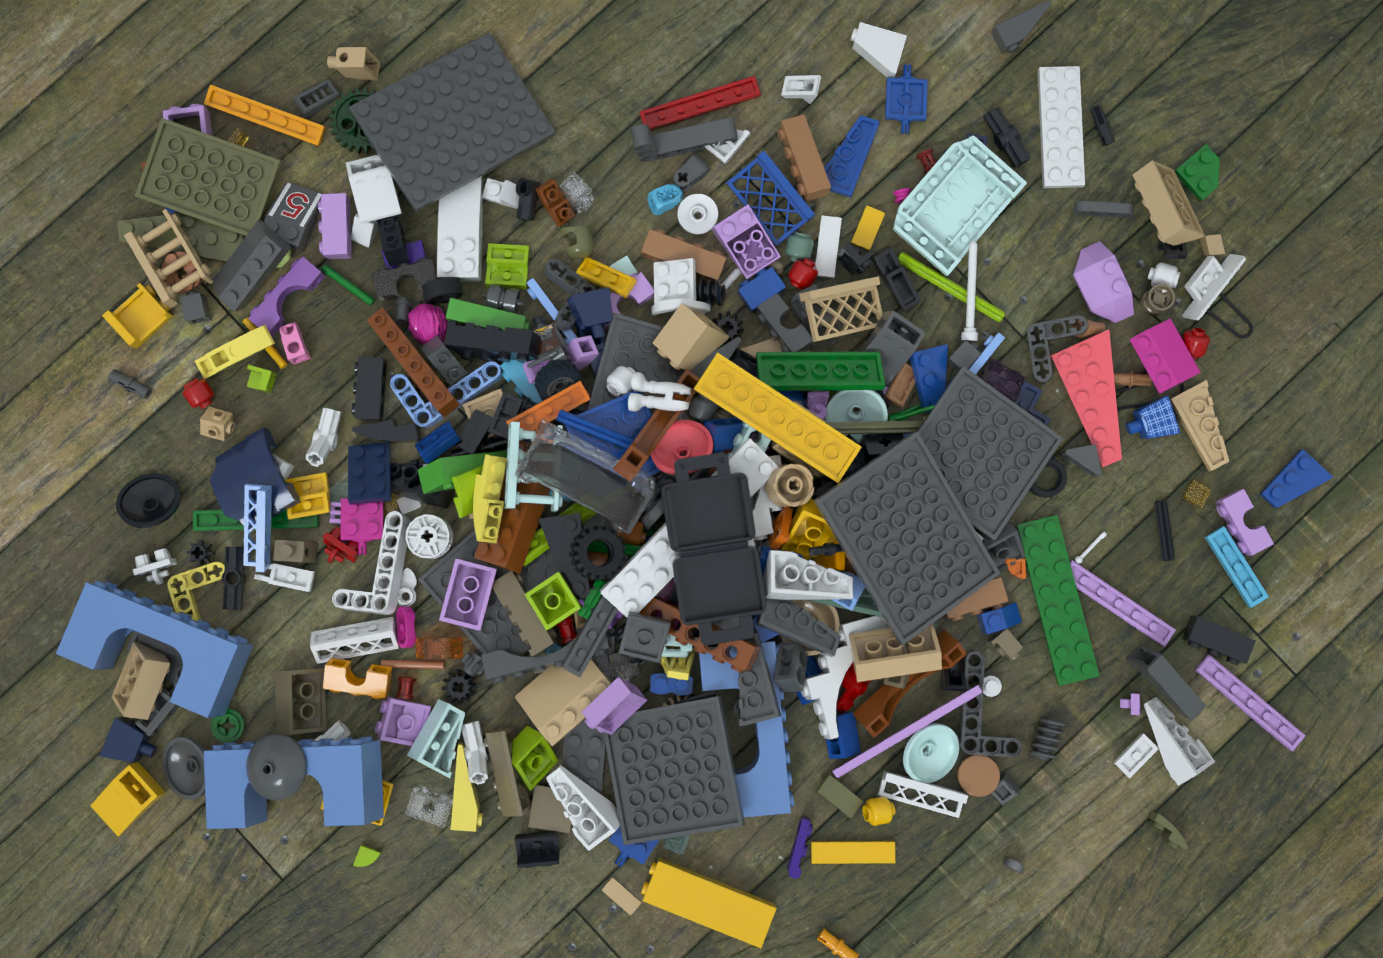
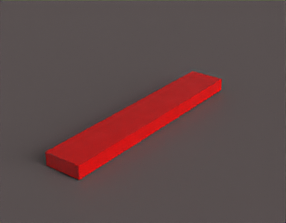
[639,76,761,131]

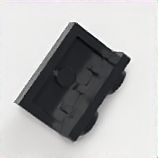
[515,831,560,868]

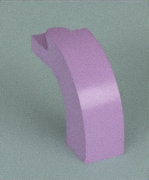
[523,335,599,384]

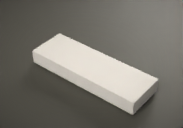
[815,215,842,279]

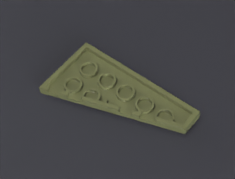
[117,213,245,263]

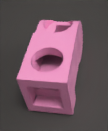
[279,322,311,365]

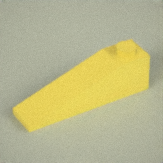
[451,742,483,832]

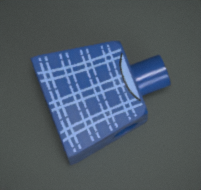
[1126,396,1180,439]

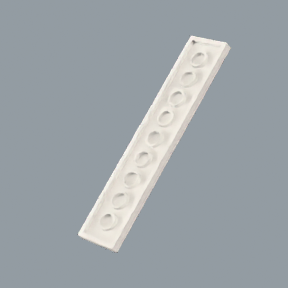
[599,437,778,617]

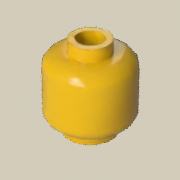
[862,796,895,826]

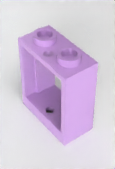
[163,104,213,136]
[582,677,647,735]

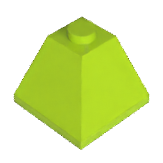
[524,571,582,631]
[512,726,558,791]

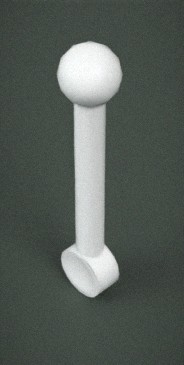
[1074,531,1107,564]

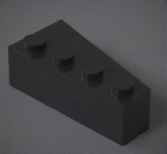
[444,320,541,363]

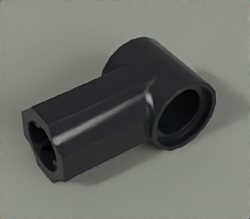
[516,178,542,221]

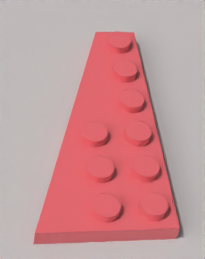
[1051,330,1122,467]

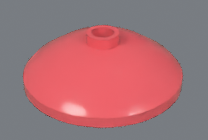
[651,420,714,475]

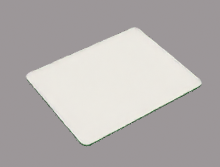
[396,497,421,514]

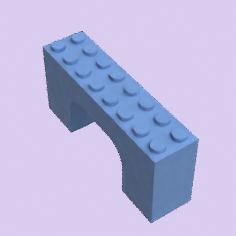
[56,580,254,718]
[699,640,794,817]
[204,736,384,829]

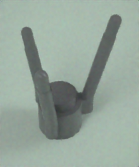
[527,344,570,368]

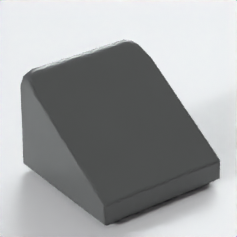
[991,773,1020,805]

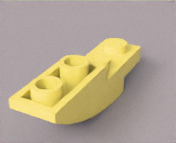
[195,325,275,379]
[473,454,507,543]

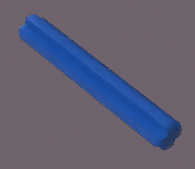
[556,410,635,449]

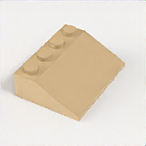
[515,658,612,746]

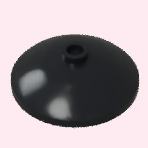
[116,473,181,528]

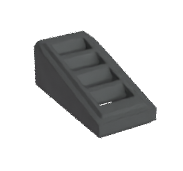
[294,79,340,119]

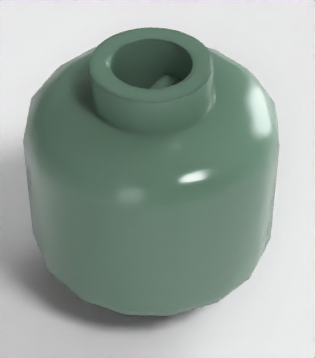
[785,232,814,262]

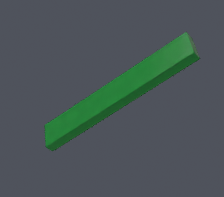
[193,510,319,531]

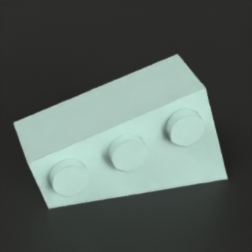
[407,699,465,778]

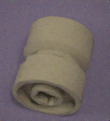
[1140,284,1175,315]

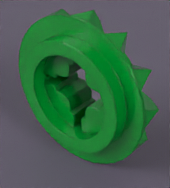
[210,709,245,743]

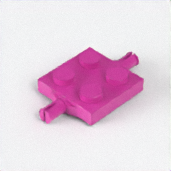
[341,498,384,555]

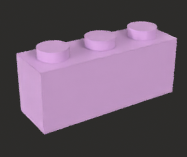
[318,193,352,259]

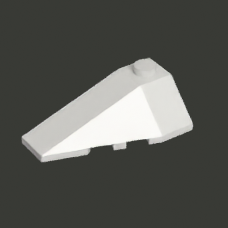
[1144,697,1215,786]

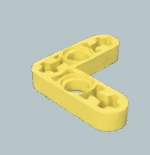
[167,562,225,621]

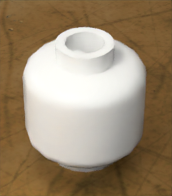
[1148,262,1181,288]
[607,366,635,397]

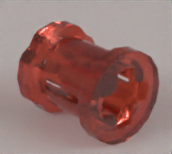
[916,148,937,175]
[395,676,417,700]

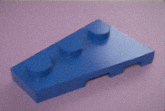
[910,344,948,413]
[1259,449,1333,508]

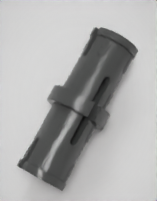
[108,369,152,399]

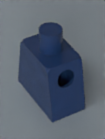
[567,287,612,339]
[100,716,157,763]

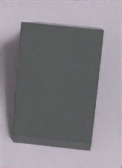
[1060,444,1102,478]

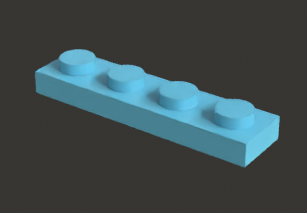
[1204,526,1269,608]

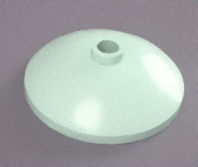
[825,390,888,444]
[903,723,959,783]

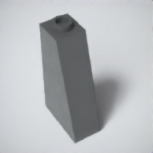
[1127,645,1206,721]

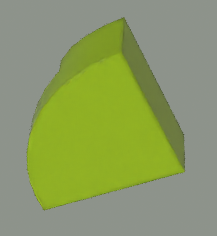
[353,844,381,867]

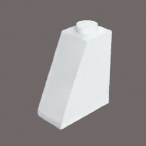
[851,22,907,78]

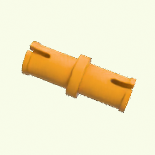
[817,928,859,958]

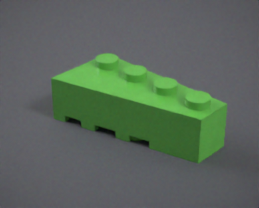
[418,451,507,494]

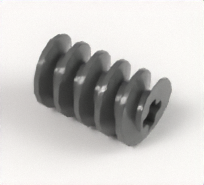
[1029,716,1067,763]

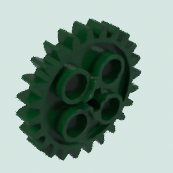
[328,87,376,154]

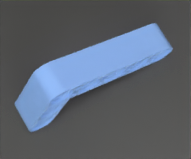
[390,361,503,428]

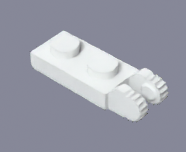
[254,563,315,592]

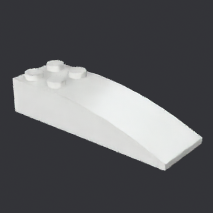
[437,175,483,282]

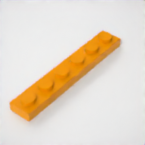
[204,85,326,147]

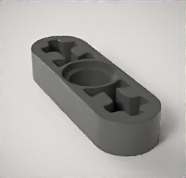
[1074,201,1134,218]

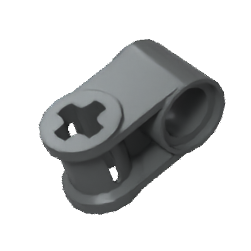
[674,153,711,193]

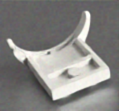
[651,258,711,317]

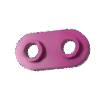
[396,606,417,648]

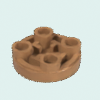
[956,755,1000,797]

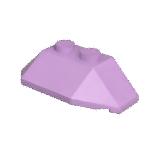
[1073,241,1134,323]

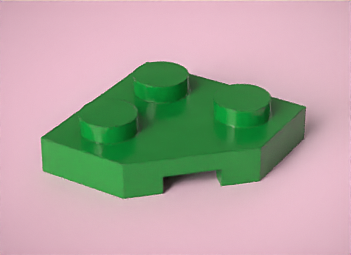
[1175,144,1220,202]

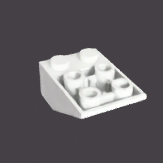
[346,155,402,224]

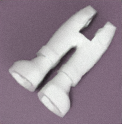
[628,372,692,412]

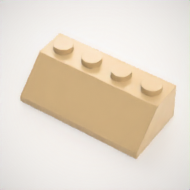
[1133,160,1205,246]
[849,623,942,682]

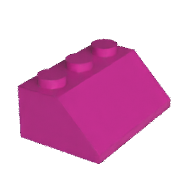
[1129,319,1201,394]

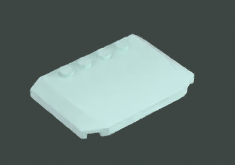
[893,135,1027,276]

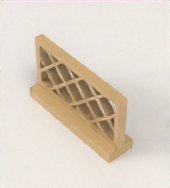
[799,276,883,342]

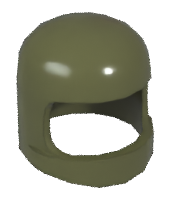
[560,225,594,259]

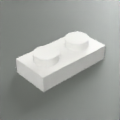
[1113,733,1159,778]

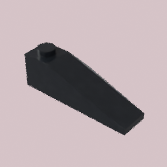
[391,458,455,508]

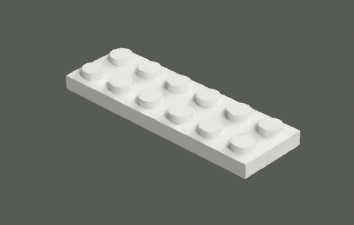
[1037,66,1085,188]

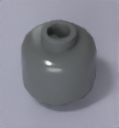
[689,393,718,425]

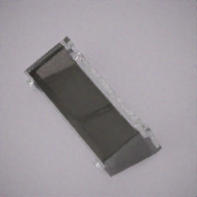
[514,419,655,534]

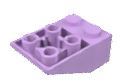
[711,205,781,279]

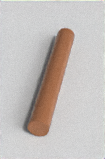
[381,660,445,669]

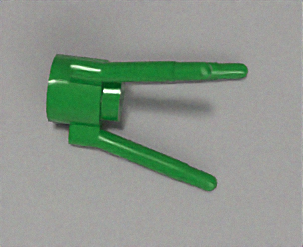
[889,404,935,421]

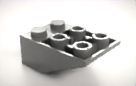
[861,311,926,386]

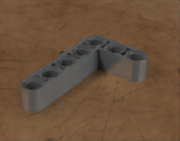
[630,118,738,162]
[958,650,1022,757]

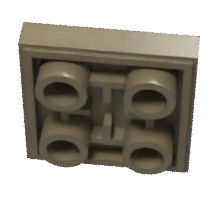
[528,784,572,833]

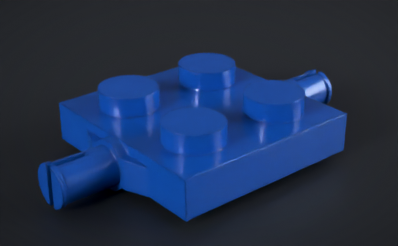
[885,64,928,134]
[609,826,660,867]

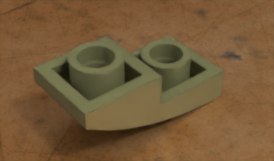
[816,774,863,818]
[1148,811,1188,850]

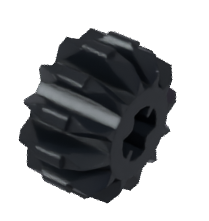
[712,311,745,344]
[441,669,478,705]

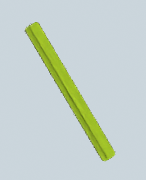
[898,252,1005,322]

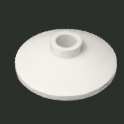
[677,194,718,234]

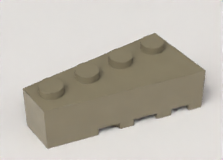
[492,571,558,657]

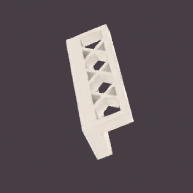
[310,617,399,664]
[878,770,968,818]

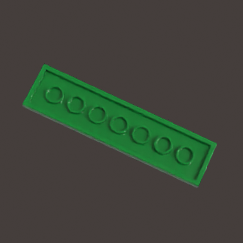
[1016,515,1100,686]

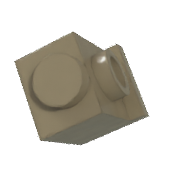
[987,629,1023,661]

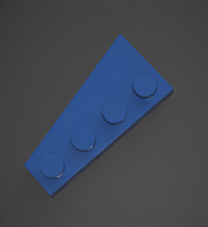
[824,115,880,198]

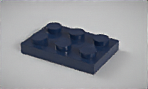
[348,442,392,505]

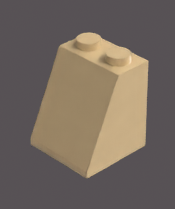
[653,303,729,371]

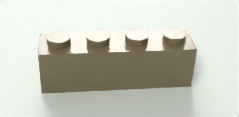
[484,726,531,817]

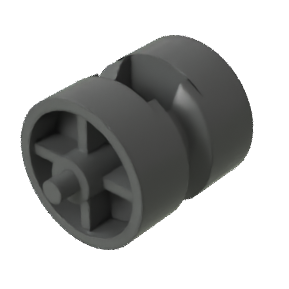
[483,284,524,314]

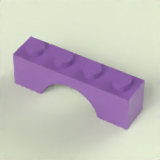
[248,256,326,338]

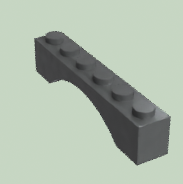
[481,629,612,684]

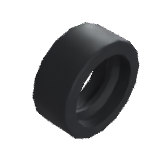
[421,277,463,304]
[1029,458,1067,497]

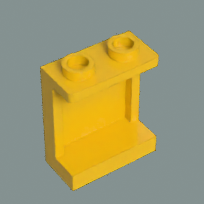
[102,283,173,349]

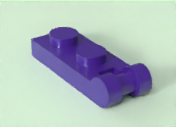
[787,816,813,879]

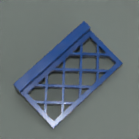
[726,150,815,246]

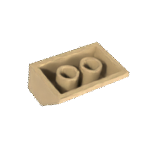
[112,641,170,720]

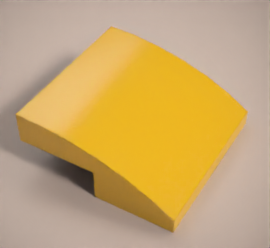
[285,472,330,520]

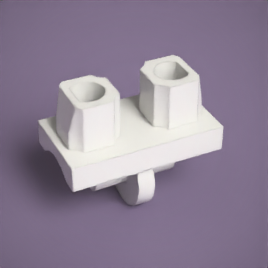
[133,548,177,585]

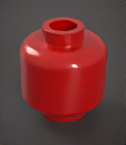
[788,258,819,290]
[1182,328,1210,360]
[182,378,215,409]

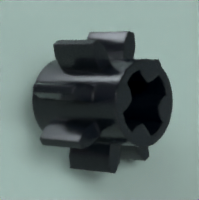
[186,540,215,566]

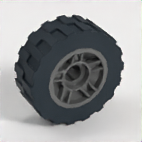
[534,360,584,401]

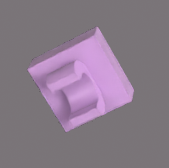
[1120,692,1141,715]

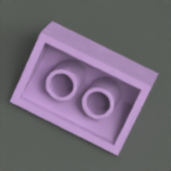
[439,558,497,631]

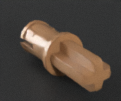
[1114,371,1152,388]

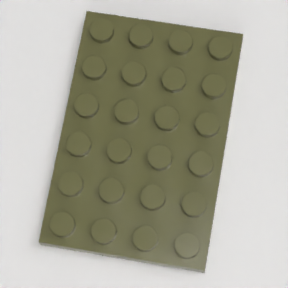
[135,118,282,236]

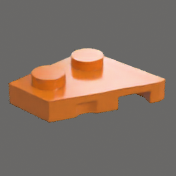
[767,507,793,551]

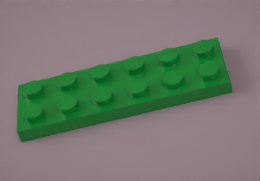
[756,352,885,391]

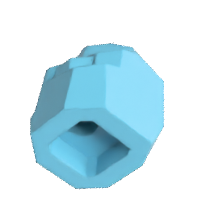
[647,184,683,215]

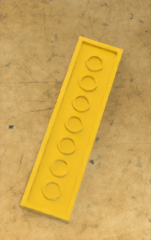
[694,352,861,483]

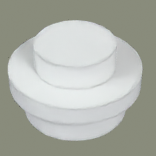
[983,676,1002,697]

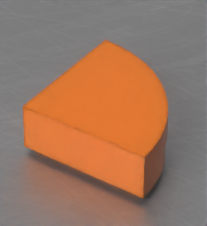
[1005,558,1026,579]

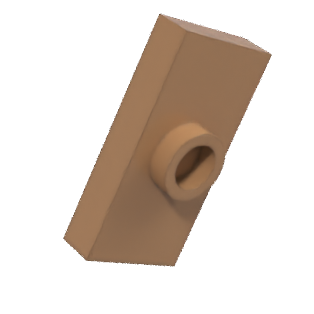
[884,363,915,408]

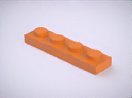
[506,381,591,431]

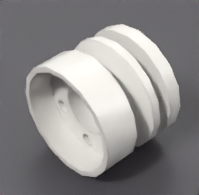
[406,514,455,559]

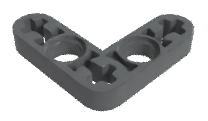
[544,259,597,331]
[1027,315,1089,383]

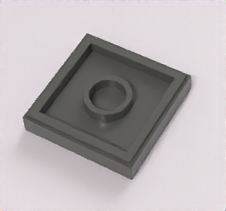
[618,611,671,663]

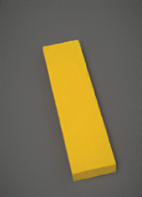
[811,841,895,864]

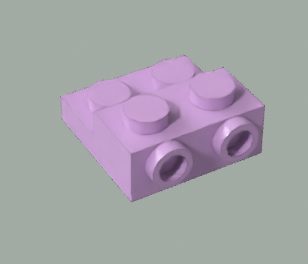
[375,696,431,746]

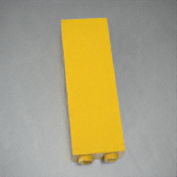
[641,857,777,948]

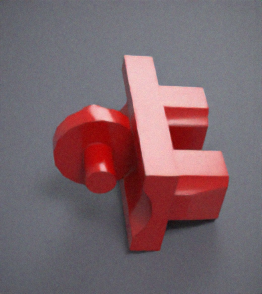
[322,527,358,564]

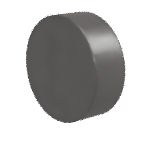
[1003,857,1025,874]

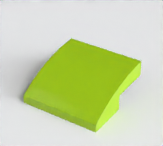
[485,243,529,290]
[452,465,483,518]

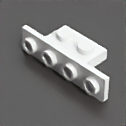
[1182,254,1246,320]

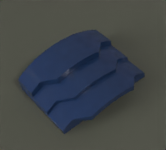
[210,428,301,528]

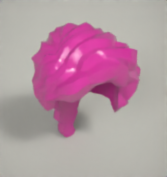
[408,303,448,344]

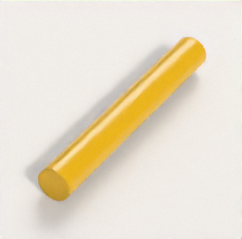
[242,317,288,369]

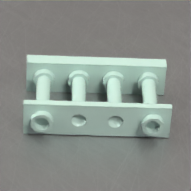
[504,422,566,512]

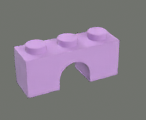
[603,272,654,331]
[1215,489,1274,556]

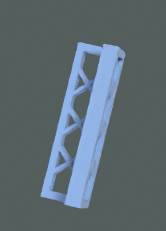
[244,483,272,572]

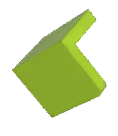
[247,365,277,393]

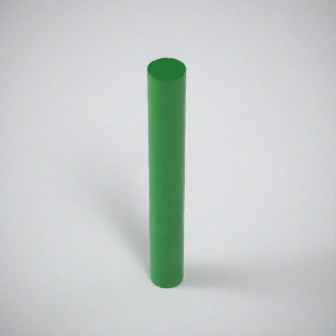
[321,264,375,306]

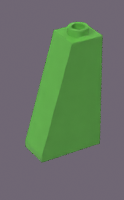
[446,298,530,331]

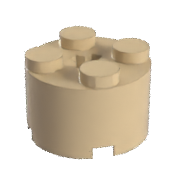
[764,464,814,508]

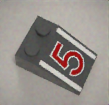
[264,182,321,252]

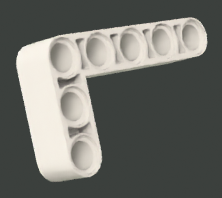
[332,511,411,615]

